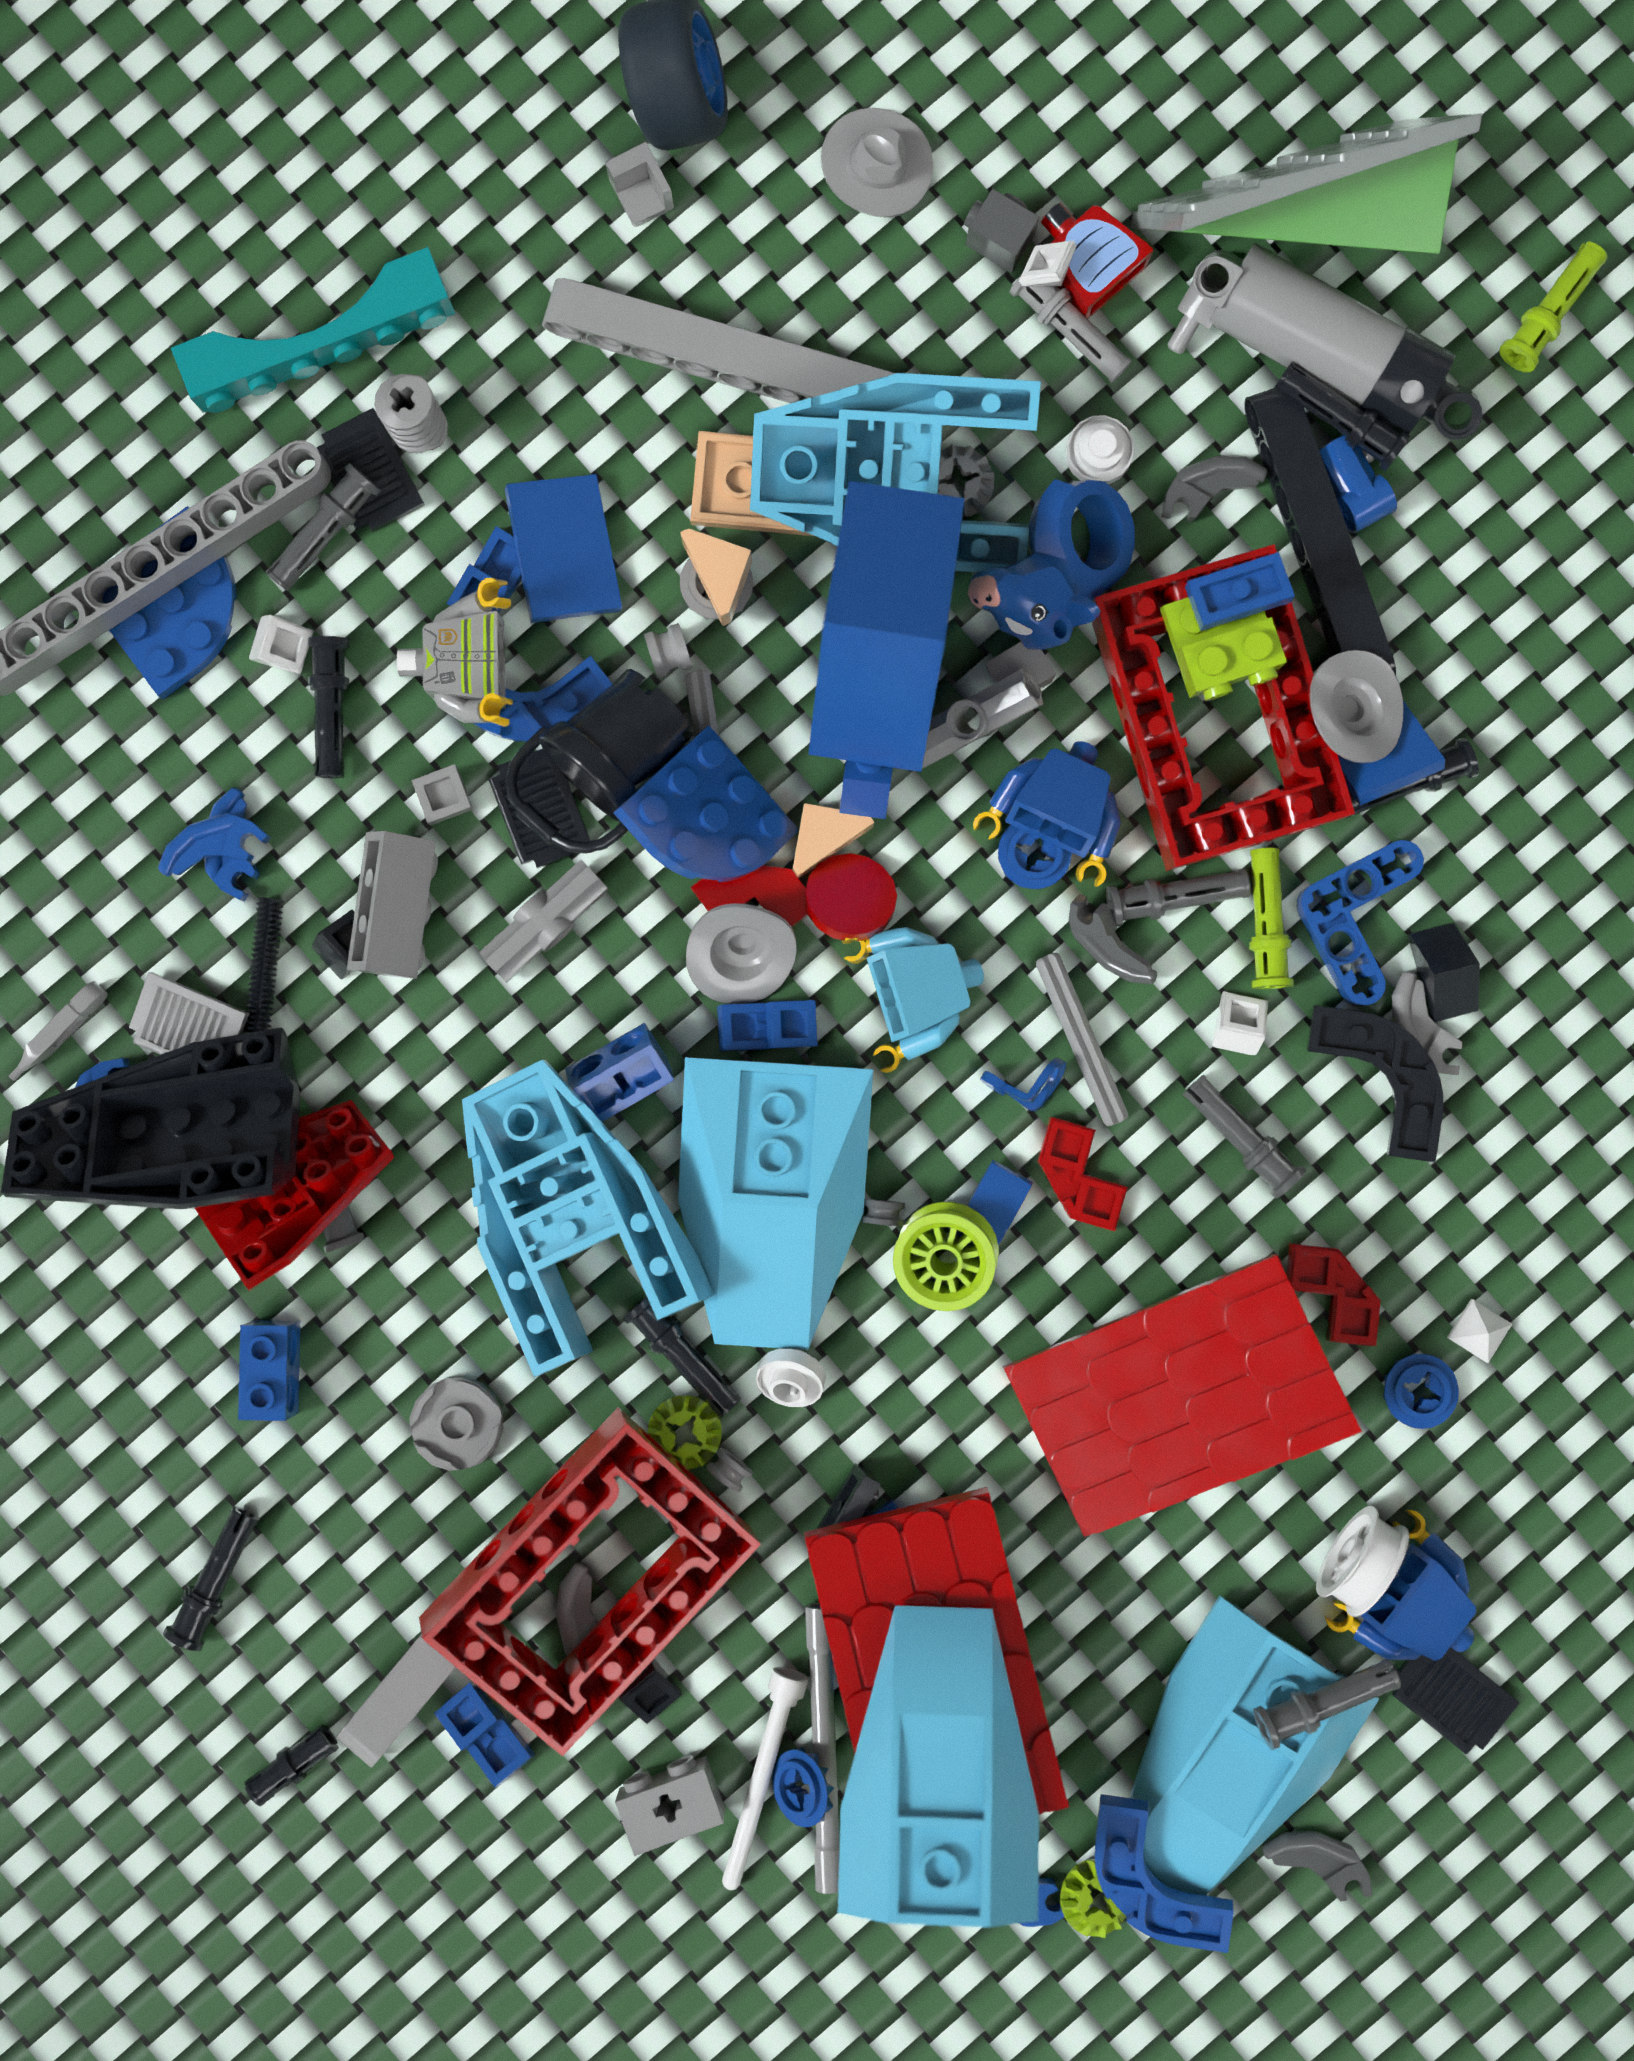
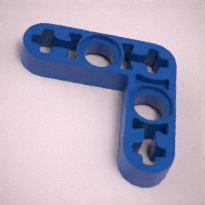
[1296,840,1424,1006]

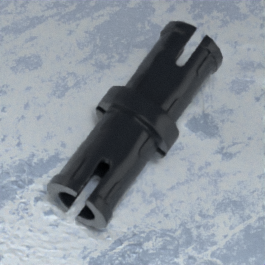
[244,1724,339,1806]

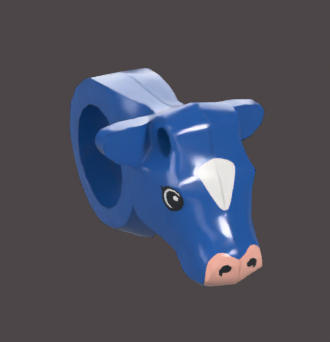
[968,479,1135,650]

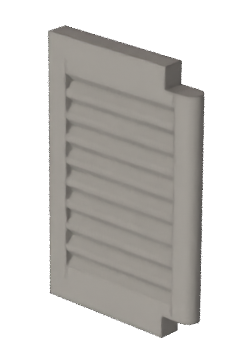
[129,972,249,1055]

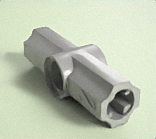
[922,668,1044,768]
[479,860,609,983]

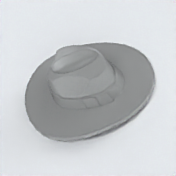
[821,108,933,218]
[1310,650,1403,763]
[686,903,797,1004]

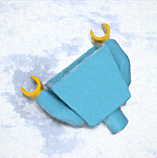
[842,927,984,1073]

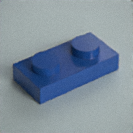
[1185,552,1295,631]

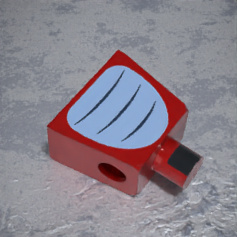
[1041,203,1153,319]

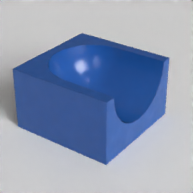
[808,481,965,772]

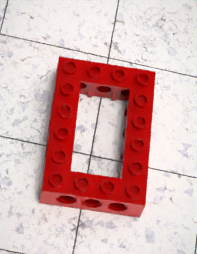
[1092,544,1355,872]
[419,1407,761,1757]

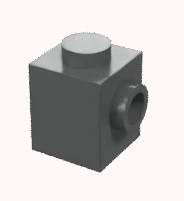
[964,189,1040,273]

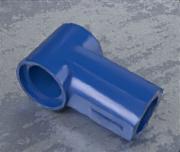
[1319,435,1397,533]

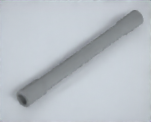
[805,1603,840,1894]

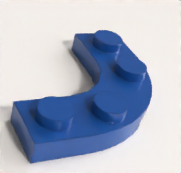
[473,656,612,742]
[1095,1794,1234,1953]

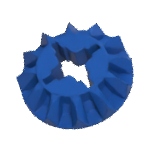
[998,825,1072,890]
[1382,1353,1459,1429]
[772,1747,834,1827]

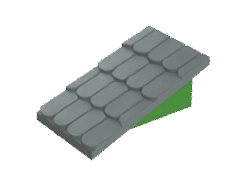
[1131,113,1482,254]

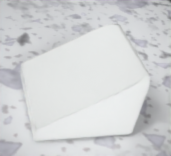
[249,615,314,674]
[1212,991,1268,1055]

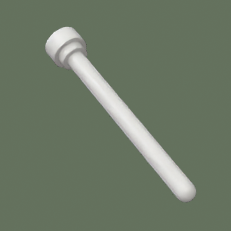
[722,1667,809,1890]

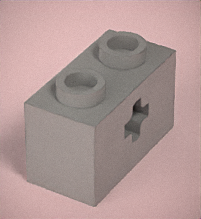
[615,1755,725,1856]

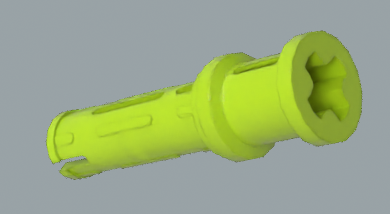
[1499,242,1608,372]
[1249,848,1294,989]

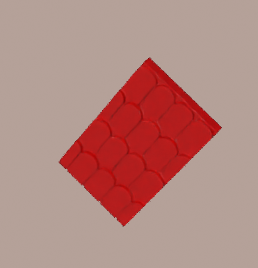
[1002,1254,1362,1537]
[804,1487,1069,1815]

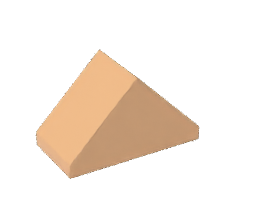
[680,528,752,626]
[793,803,874,879]

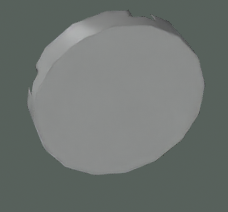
[409,1376,504,1471]

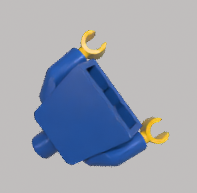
[973,741,1121,887]
[1324,1510,1476,1661]

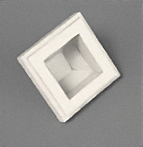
[1019,241,1077,286]
[1447,1299,1512,1363]

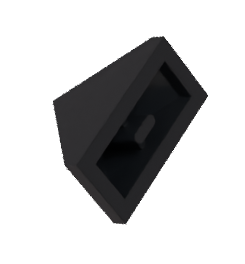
[1408,922,1480,1022]

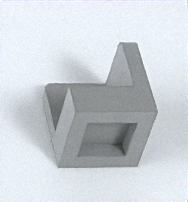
[605,142,674,227]
[986,642,1056,689]

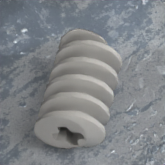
[374,374,448,453]

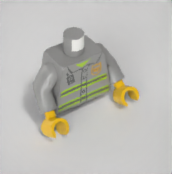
[397,578,513,727]

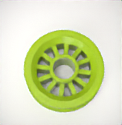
[893,1202,999,1311]

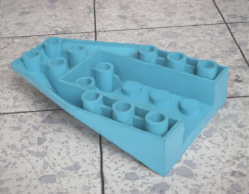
[678,1057,873,1350]

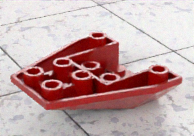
[194,1100,395,1291]

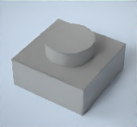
[412,764,474,826]

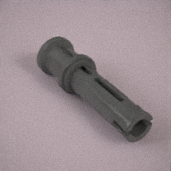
[266,463,382,592]
[1106,869,1250,927]
[1182,1074,1306,1199]
[1253,1659,1401,1750]

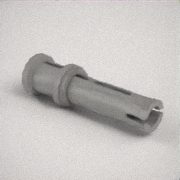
[1009,276,1132,383]

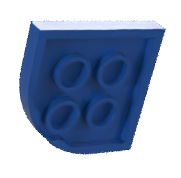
[103,506,237,699]
[613,725,799,882]

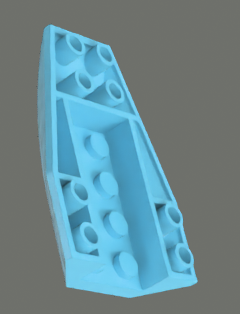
[1130,1595,1379,1896]
[838,1605,1039,1927]

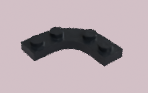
[1307,1005,1444,1162]

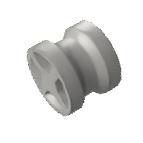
[644,623,693,678]

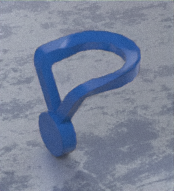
[979,1057,1066,1111]

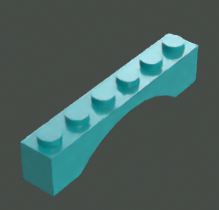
[171,247,456,413]

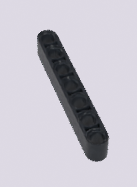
[1244,388,1396,675]

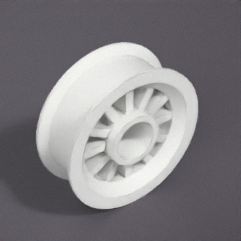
[1316,1506,1409,1617]

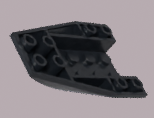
[1,1027,300,1210]

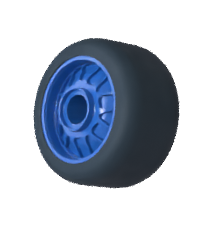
[618,0,728,151]

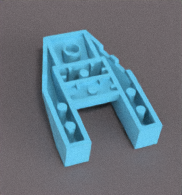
[750,373,1041,572]
[462,1060,715,1377]

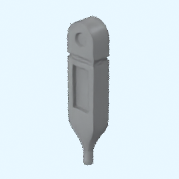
[9,981,108,1081]

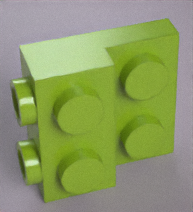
[1160,597,1287,701]

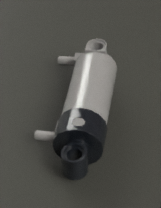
[1168,242,1482,463]

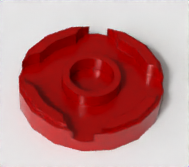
[805,853,897,941]

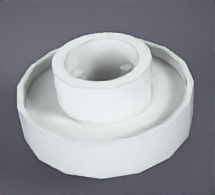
[1065,415,1134,484]
[756,1349,826,1407]

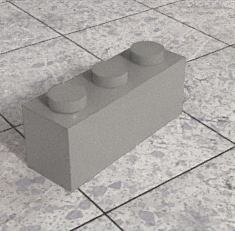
[347,831,438,979]

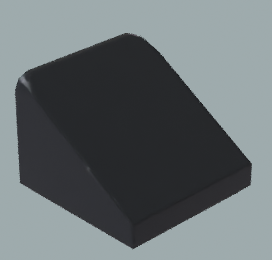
[312,909,355,980]
[618,1658,682,1724]

